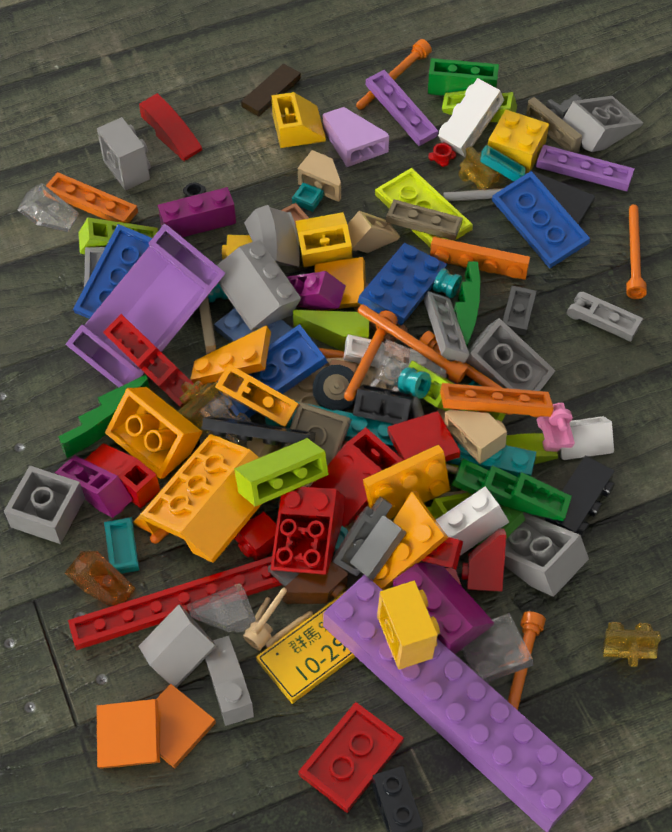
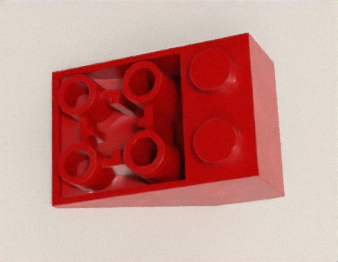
[310,427,404,528]
[270,487,346,575]

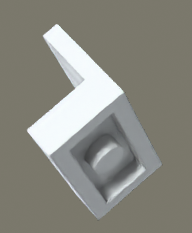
[560,416,614,460]

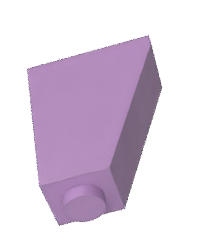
[323,107,389,167]

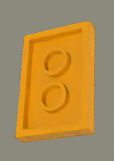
[363,445,450,519]

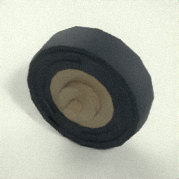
[313,365,357,411]

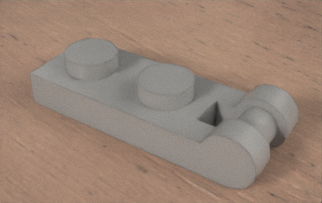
[567,292,643,342]

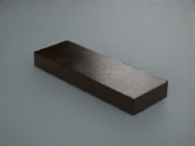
[241,63,301,117]

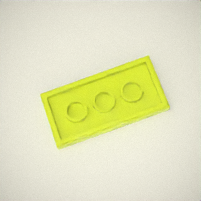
[375,168,473,248]

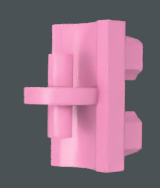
[537,403,575,452]

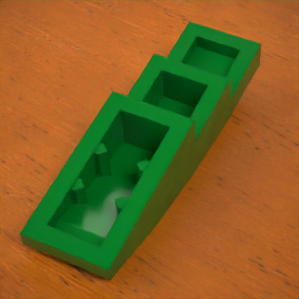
[454,261,480,349]
[58,375,150,458]
[451,458,572,521]

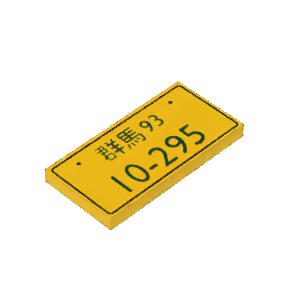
[256,591,355,704]

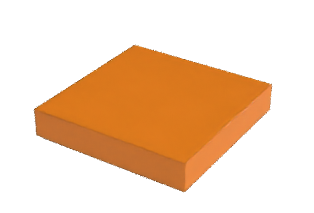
[156,684,216,769]
[97,699,160,769]

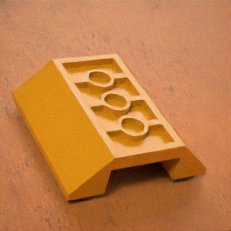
[133,434,262,563]

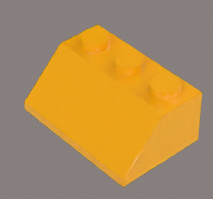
[105,387,203,479]

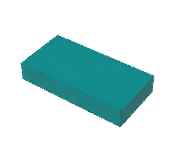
[480,145,526,181]
[104,517,140,575]

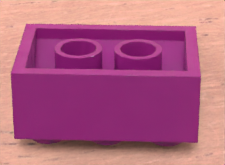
[393,562,494,654]

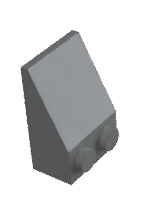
[562,96,643,152]
[466,318,555,391]
[504,512,589,597]

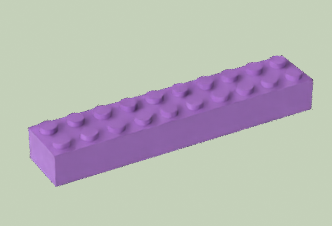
[323,575,593,832]

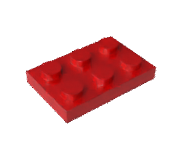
[298,702,404,813]

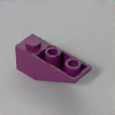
[287,271,346,310]

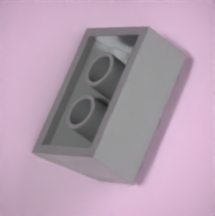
[217,240,301,331]

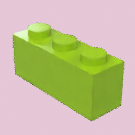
[234,438,328,507]

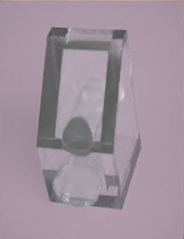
[17,183,79,232]
[369,339,410,391]
[186,583,256,633]

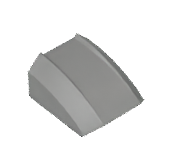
[244,205,300,268]

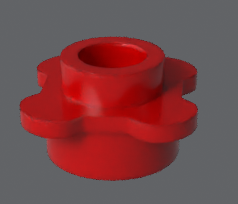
[428,143,456,167]

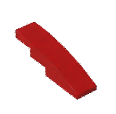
[103,314,200,408]

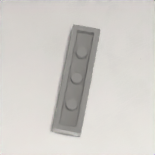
[423,291,469,363]

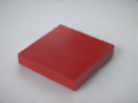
[387,411,461,462]

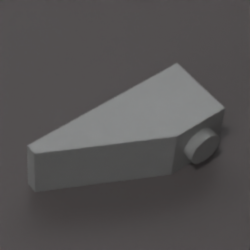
[205,636,254,726]

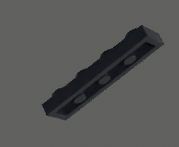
[202,416,316,445]

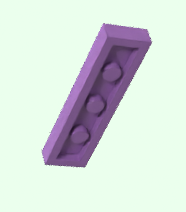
[365,70,438,146]
[536,145,635,191]

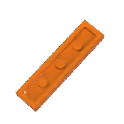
[44,172,138,223]
[430,237,530,280]
[440,383,554,417]

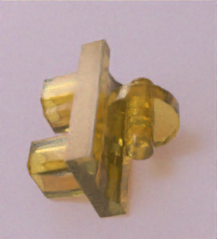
[459,146,501,190]
[178,380,226,428]
[603,622,661,667]

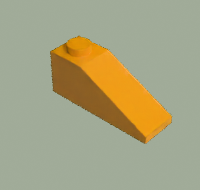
[215,364,299,427]

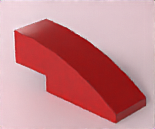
[139,93,202,161]

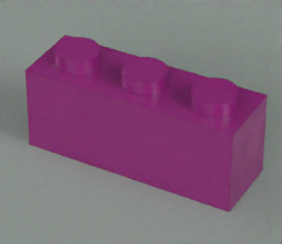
[158,187,236,237]

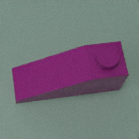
[55,455,133,518]

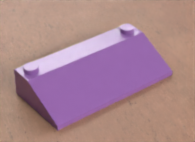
[65,224,226,387]

